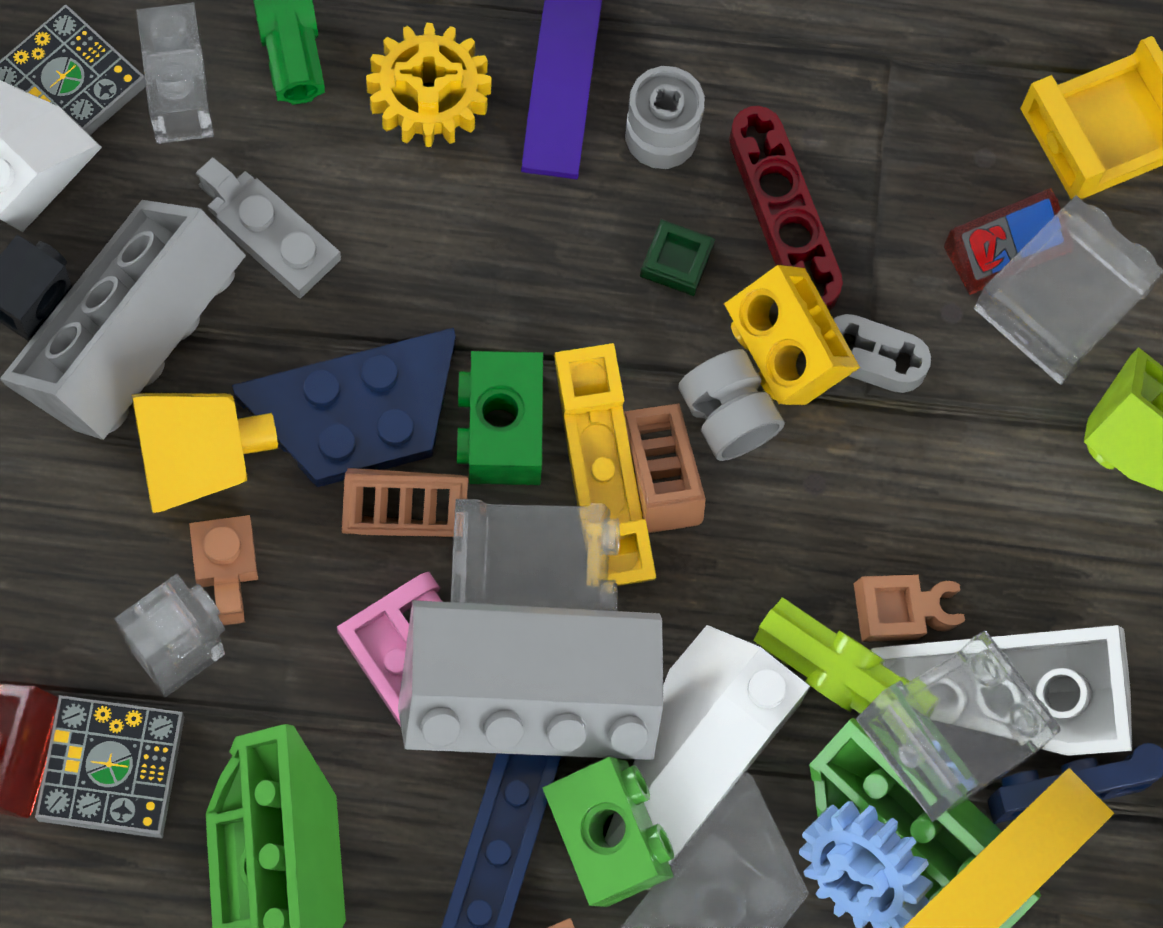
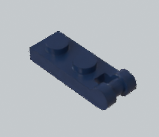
[987,743,1163,824]

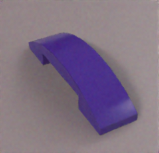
[521,0,602,180]

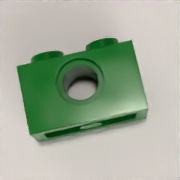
[457,351,543,485]

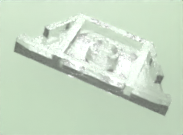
[620,771,809,928]

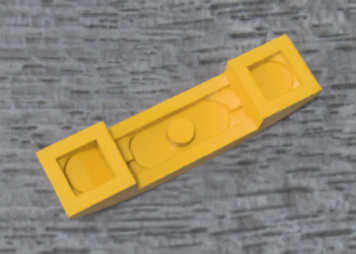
[554,343,656,589]
[903,768,1114,928]

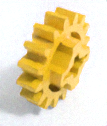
[366,23,491,147]

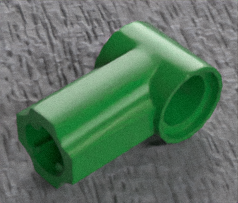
[253,0,325,105]

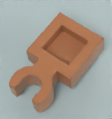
[853,575,965,642]

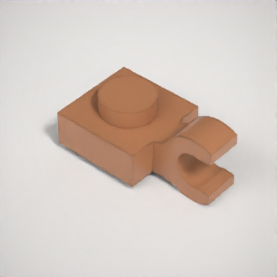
[189,515,259,626]

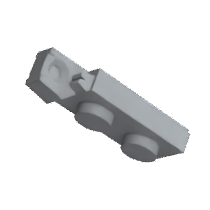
[196,157,341,299]

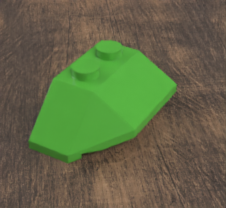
[809,718,1042,928]
[206,724,346,928]

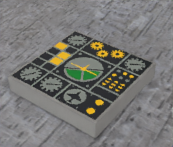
[0,5,147,135]
[35,695,185,838]

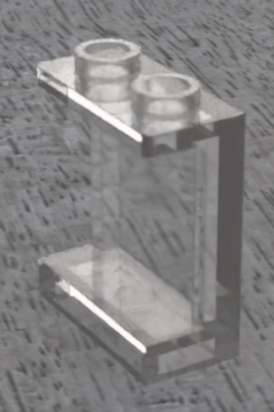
[974,195,1163,385]
[451,499,620,611]
[856,631,1061,822]

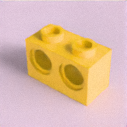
[724,265,860,405]

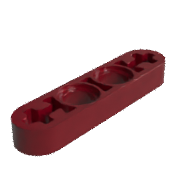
[729,106,843,311]

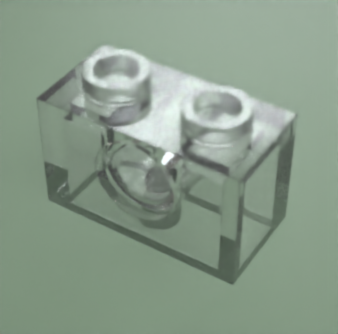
[136,2,214,144]
[114,574,226,698]

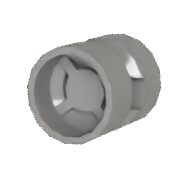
[625,66,705,169]
[678,349,785,461]

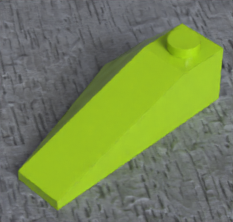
[1084,347,1163,492]

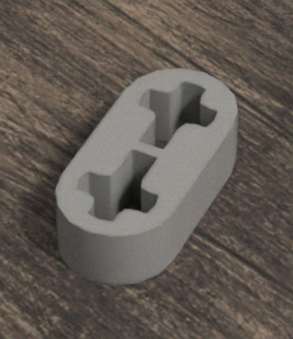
[834,314,931,393]

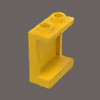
[1020,36,1163,203]

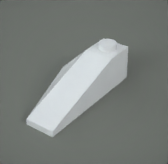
[0,80,102,232]
[605,625,810,891]
[871,625,1132,756]

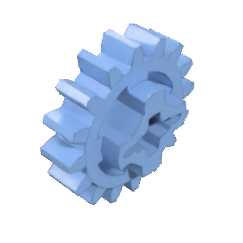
[799,801,933,928]

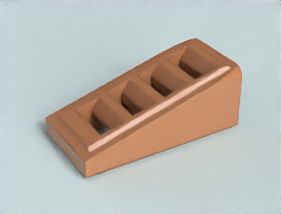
[624,403,706,533]
[342,468,469,537]

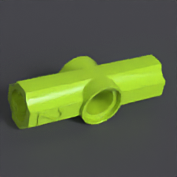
[753,597,937,745]

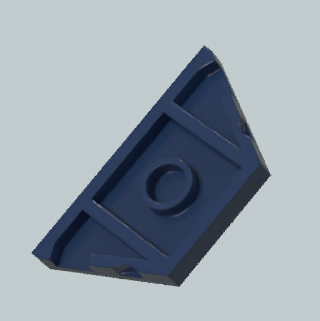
[232,328,456,487]

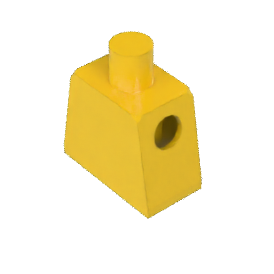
[132,393,278,513]

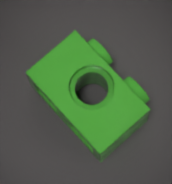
[542,756,674,907]

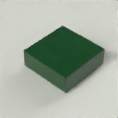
[640,219,715,296]

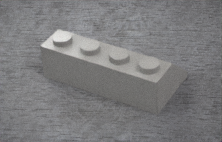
[0,200,246,440]
[398,600,663,760]

